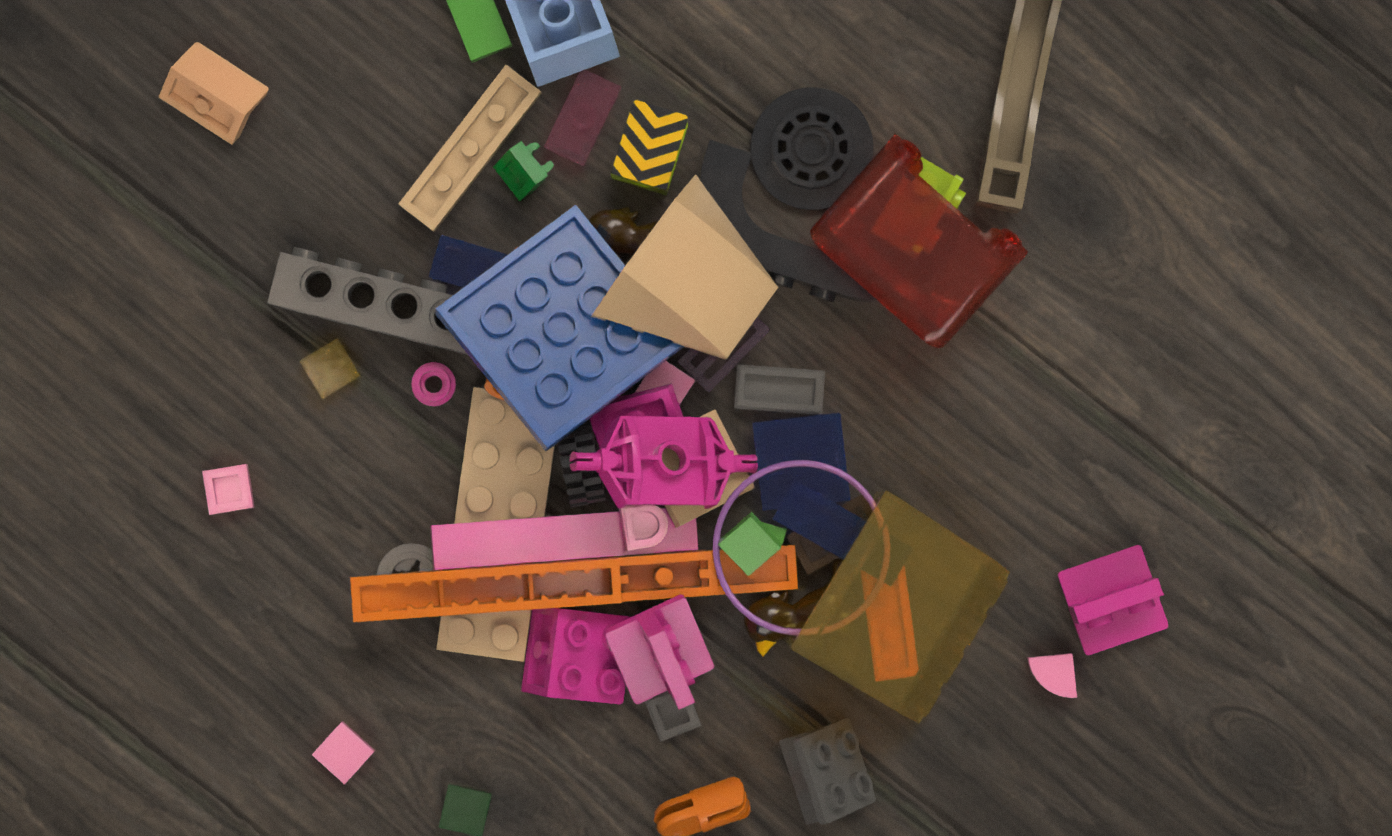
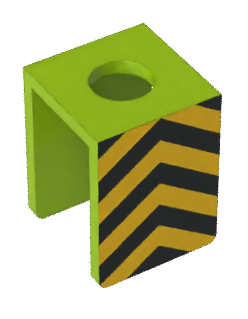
[611,100,688,196]

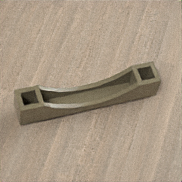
[974,0,1062,214]

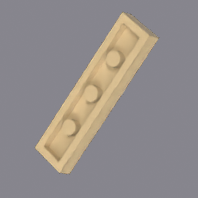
[399,65,542,232]

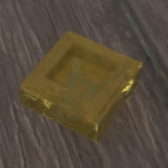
[300,338,361,399]

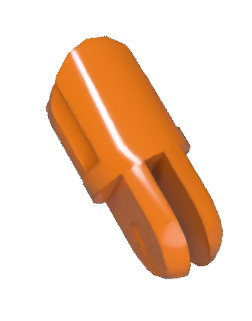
[654,776,751,836]

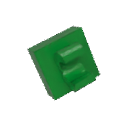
[493,141,554,201]

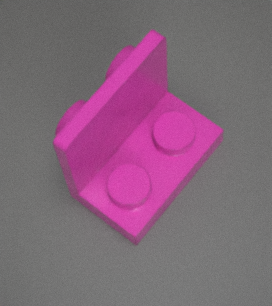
[521,608,631,704]

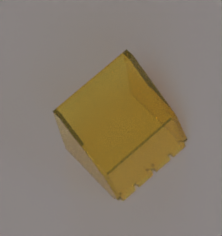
[786,490,1010,723]

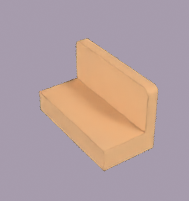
[159,42,269,145]

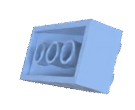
[505,0,620,87]

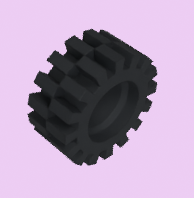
[558,422,606,507]

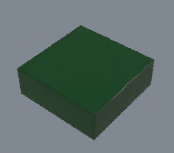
[439,783,492,836]

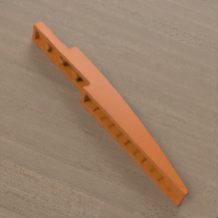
[350,544,798,622]

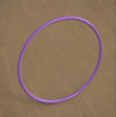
[713,460,888,636]

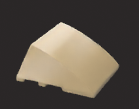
[591,174,778,360]

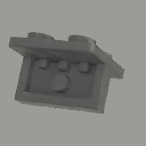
[779,718,876,825]

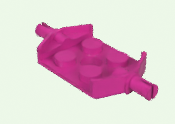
[570,416,758,509]

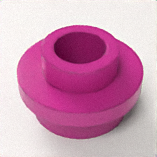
[411,362,456,406]

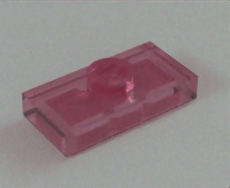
[544,70,622,167]

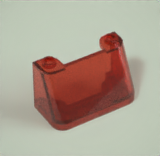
[810,133,1028,348]

